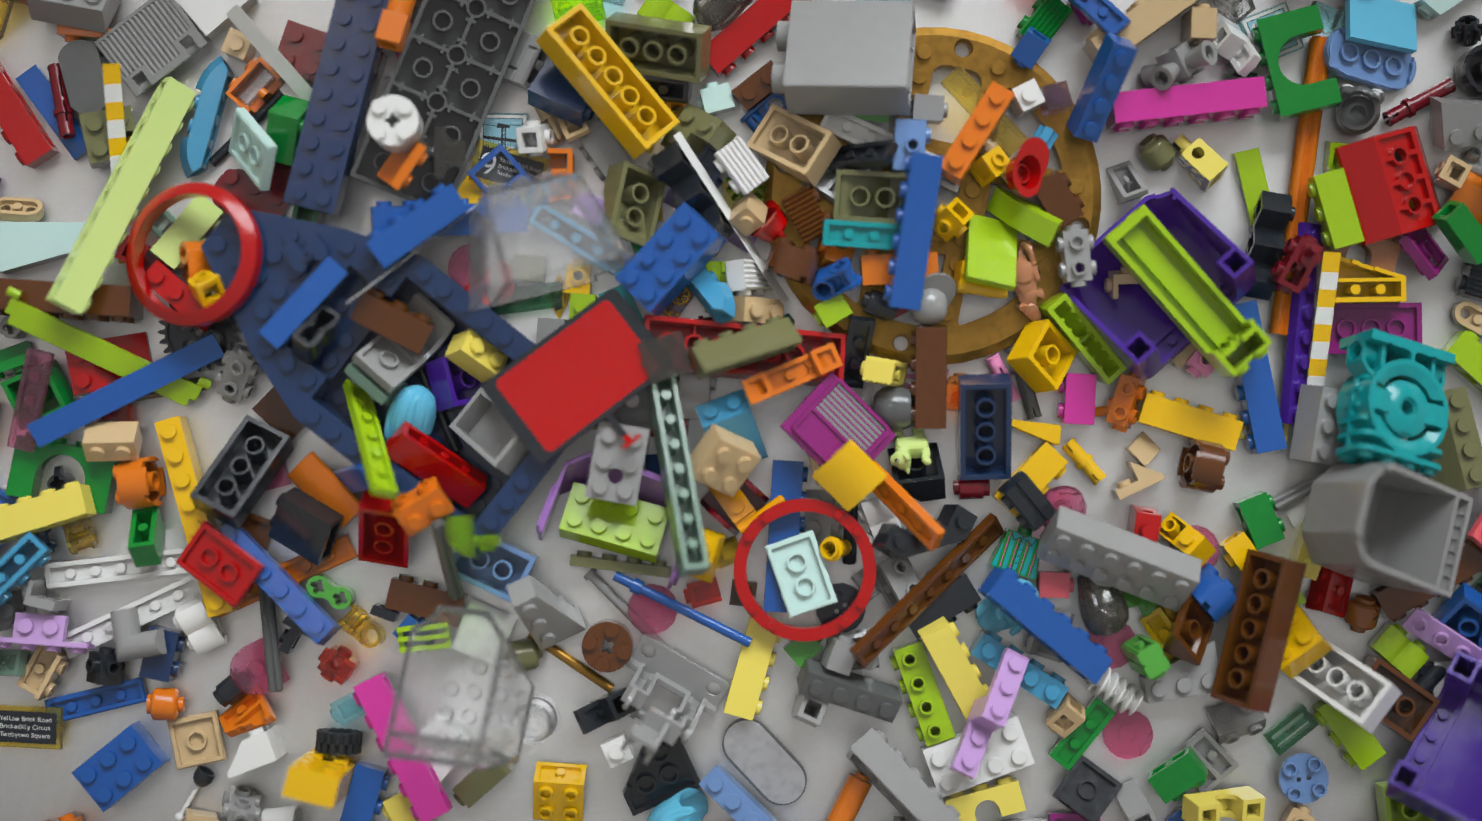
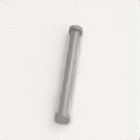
[583,568,678,653]

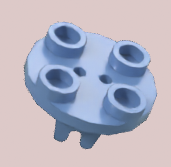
[1278,753,1329,804]

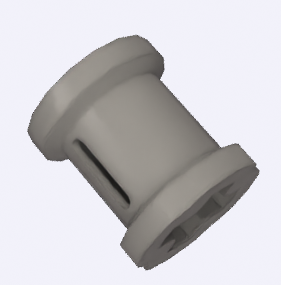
[0,316,28,339]

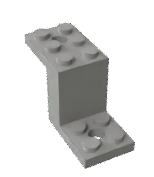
[585,388,652,506]

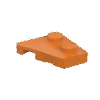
[218,685,277,738]

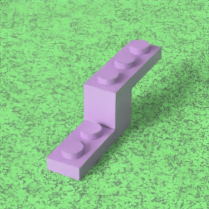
[949,648,1029,780]

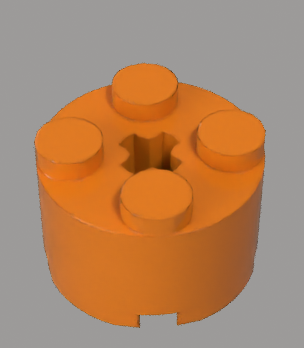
[113,456,166,510]

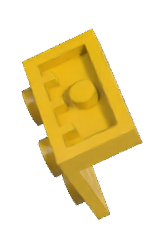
[533,761,587,821]

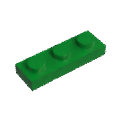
[1048,696,1116,771]

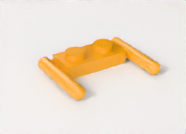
[707,486,785,535]

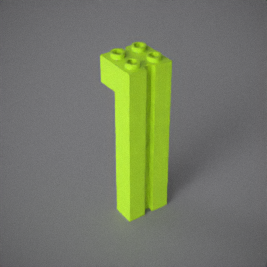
[1101,204,1272,377]

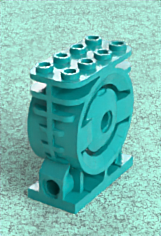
[1335,328,1456,478]

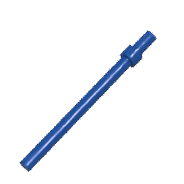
[612,571,752,647]

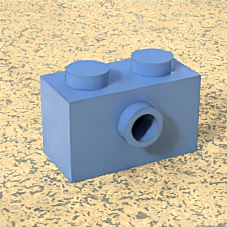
[891,118,931,173]

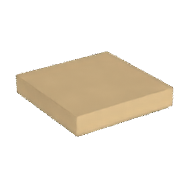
[167,710,228,770]

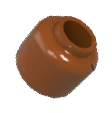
[1344,594,1380,633]

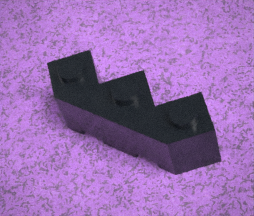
[651,142,734,239]
[1245,190,1296,301]
[872,504,978,559]

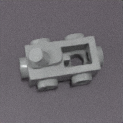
[1055,225,1097,288]
[215,344,261,404]
[221,785,260,821]

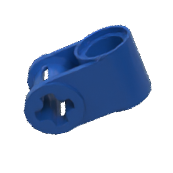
[740,94,787,133]
[812,257,862,301]

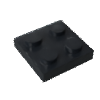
[1052,755,1123,821]

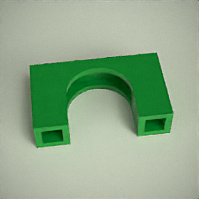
[1252,4,1342,121]
[1431,200,1482,265]
[5,431,121,514]

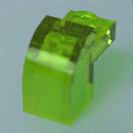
[445,515,502,557]

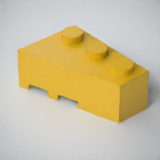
[1321,254,1406,304]

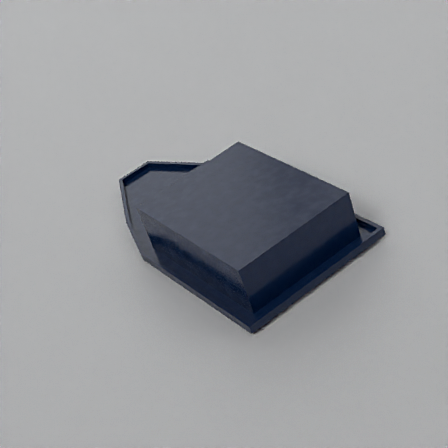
[201,210,566,561]

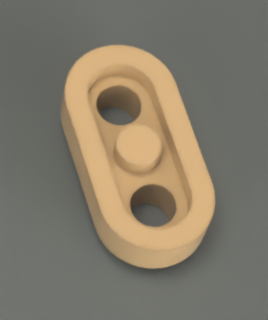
[0,197,45,222]
[1451,301,1482,337]

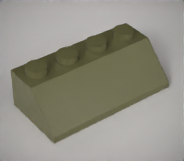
[688,315,803,380]
[1428,386,1482,492]

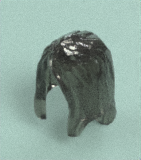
[692,0,753,32]
[1077,574,1129,636]

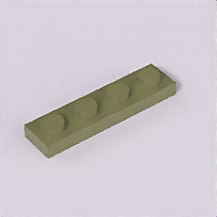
[569,550,672,578]

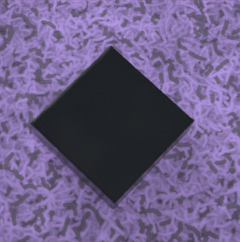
[370,603,400,622]

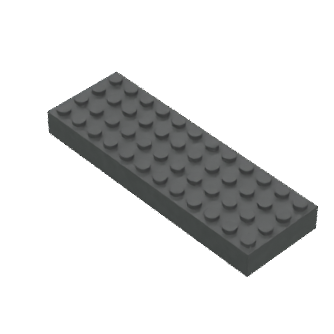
[350,0,535,201]

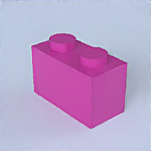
[1056,373,1097,425]

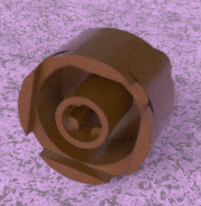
[764,237,821,286]
[1177,438,1230,493]
[582,619,634,672]

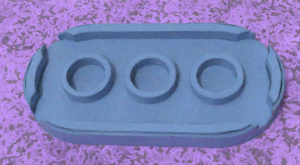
[1323,28,1416,92]

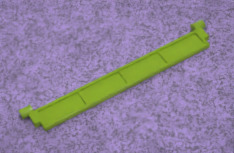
[5,286,213,407]

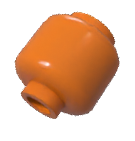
[146,688,185,721]

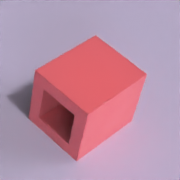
[1036,571,1074,598]

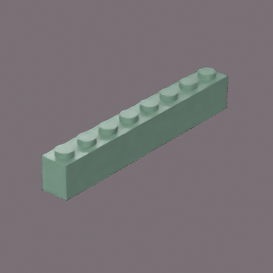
[646,369,710,578]

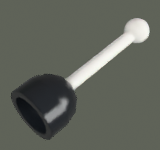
[175,765,216,821]

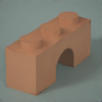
[1320,230,1401,272]

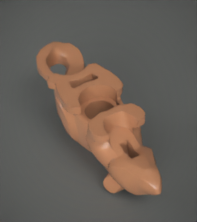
[1014,240,1045,321]

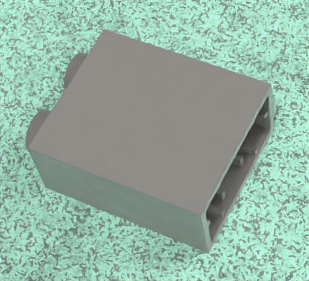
[771,0,917,116]

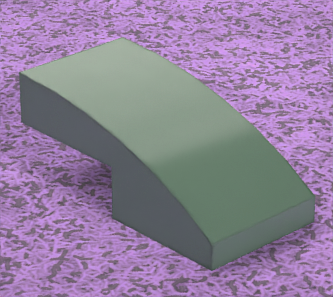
[0,650,28,677]

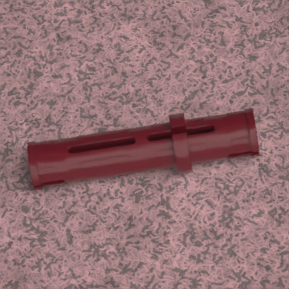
[47,63,76,139]
[1382,77,1456,127]

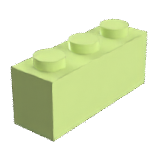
[150,197,223,272]

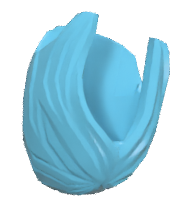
[384,385,436,441]
[975,577,1039,636]
[647,788,708,821]

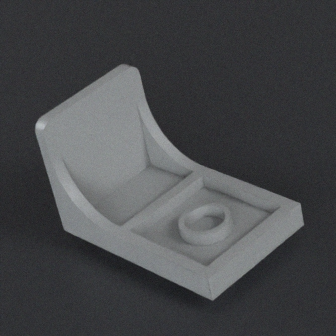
[352,293,455,394]

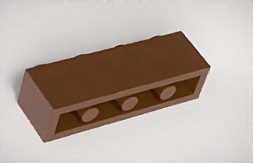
[911,325,947,429]

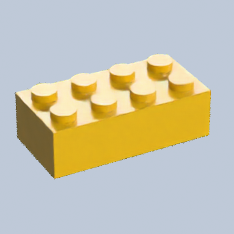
[282,748,358,809]

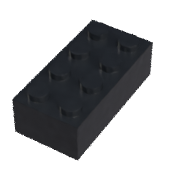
[189,415,294,530]

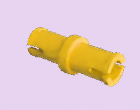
[1062,437,1107,486]

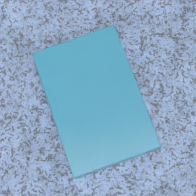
[1345,0,1417,54]

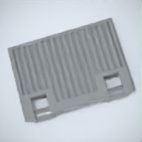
[94,0,208,98]

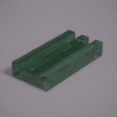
[1263,704,1319,755]

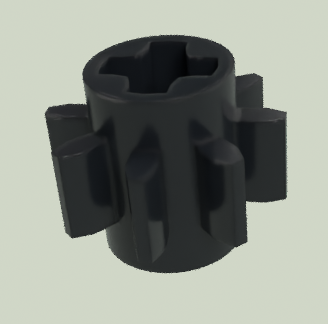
[1451,15,1482,47]

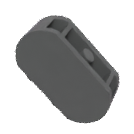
[58,40,110,114]

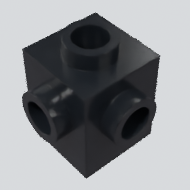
[86,647,126,685]

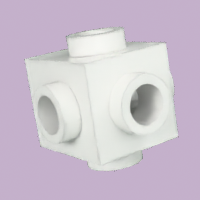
[516,119,554,157]

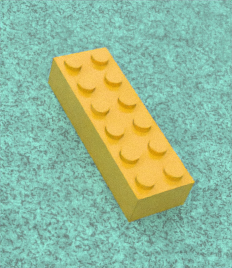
[536,3,680,160]

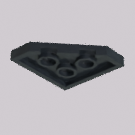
[623,735,701,816]

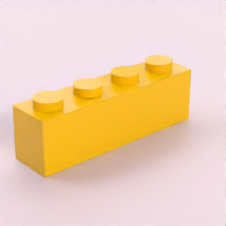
[1136,390,1244,451]

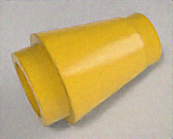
[820,536,852,562]

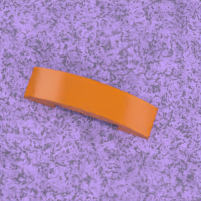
[741,342,843,405]

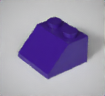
[425,357,484,412]

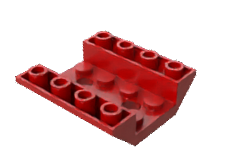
[1334,126,1441,246]

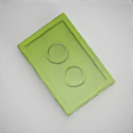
[964,214,1017,291]

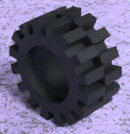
[315,728,363,755]

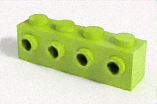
[889,639,956,747]

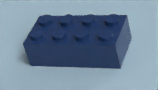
[958,374,1012,480]

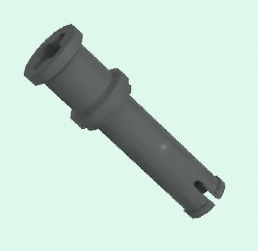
[1004,345,1042,420]

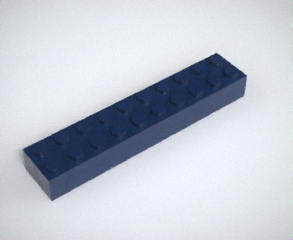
[283,0,389,217]

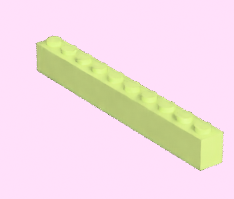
[45,77,196,314]

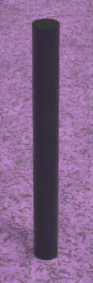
[208,90,284,167]
[416,365,462,453]

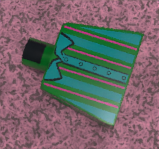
[987,524,1040,581]

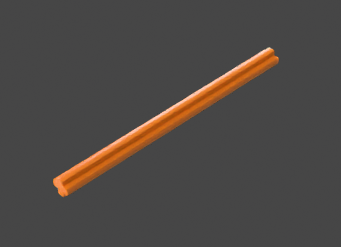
[1269,36,1328,336]

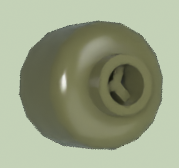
[1138,133,1176,171]
[504,637,543,674]

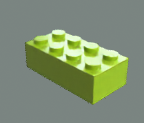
[559,482,669,564]

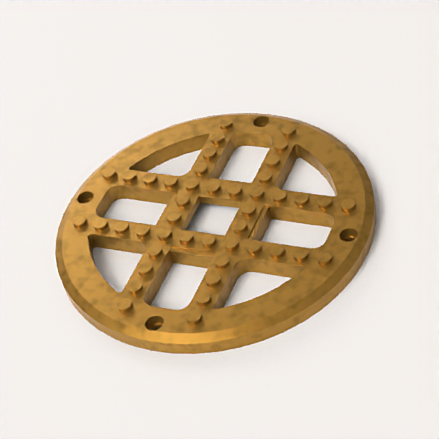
[763,27,1101,364]

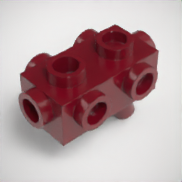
[1271,234,1324,295]

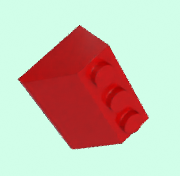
[358,489,410,568]

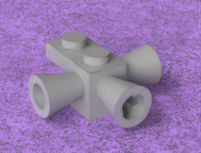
[1141,40,1218,90]

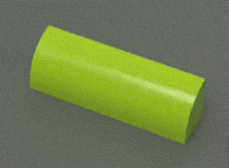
[1038,292,1127,385]

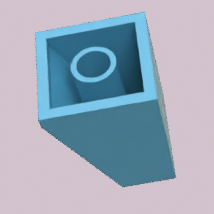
[695,389,768,460]

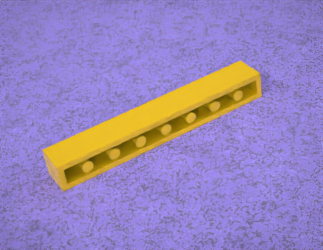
[154,416,240,618]

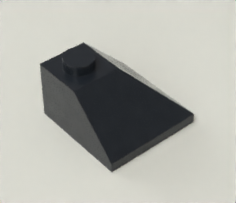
[887,442,946,502]

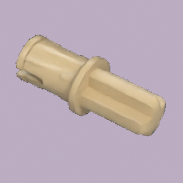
[534,107,566,144]

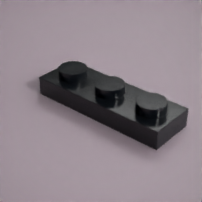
[828,139,898,172]
[843,315,876,389]

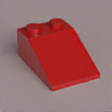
[65,332,153,396]

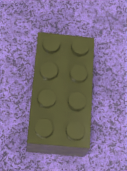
[605,12,712,84]

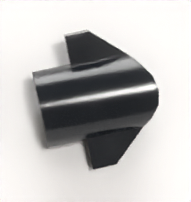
[47,465,76,491]
[1414,661,1447,693]

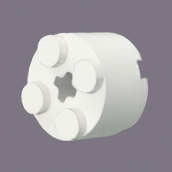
[367,95,424,153]

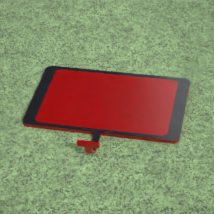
[483,289,673,464]

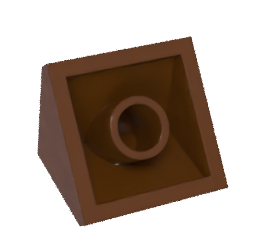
[1162,594,1214,665]

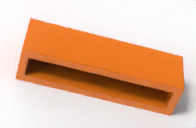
[941,81,1015,186]

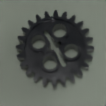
[158,292,241,372]

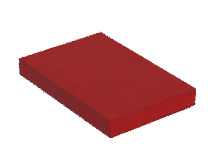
[176,521,266,608]

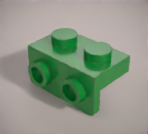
[0,341,38,381]

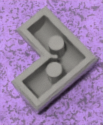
[110,608,167,662]

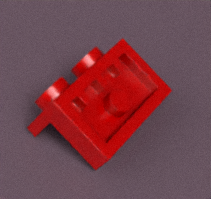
[1305,566,1354,618]

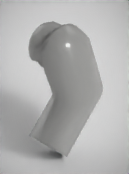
[1463,147,1482,178]

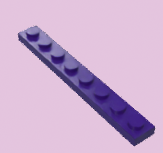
[1280,222,1321,424]

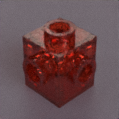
[317,645,360,685]

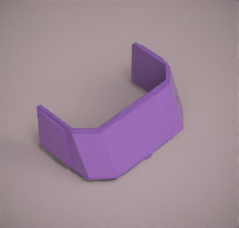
[536,450,679,589]

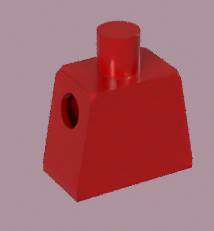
[1126,504,1162,543]

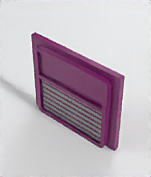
[780,372,896,466]

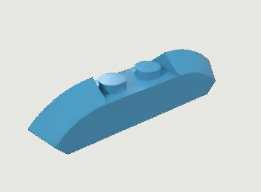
[180,55,234,178]
[687,267,735,323]

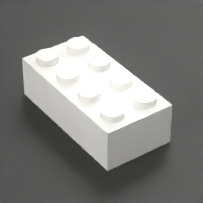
[1288,640,1402,734]
[920,712,1035,798]

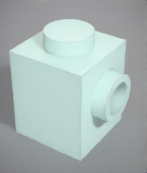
[696,81,735,116]

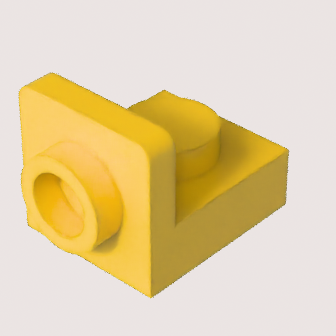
[969,145,1010,188]

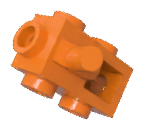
[1095,371,1147,433]

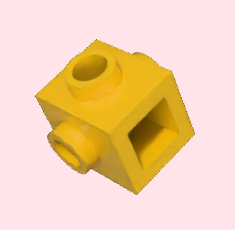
[933,196,974,242]

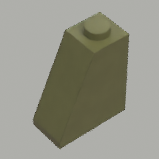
[452,745,516,808]

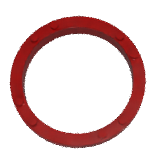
[126,182,262,327]
[734,498,876,641]

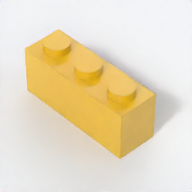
[991,441,1068,517]

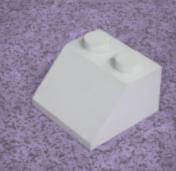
[227,724,287,778]

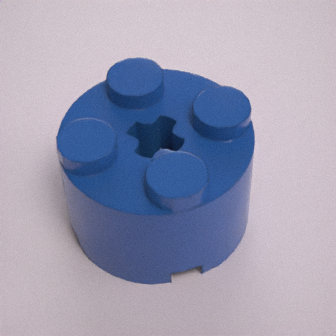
[1191,563,1237,624]

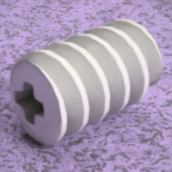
[1086,667,1144,716]

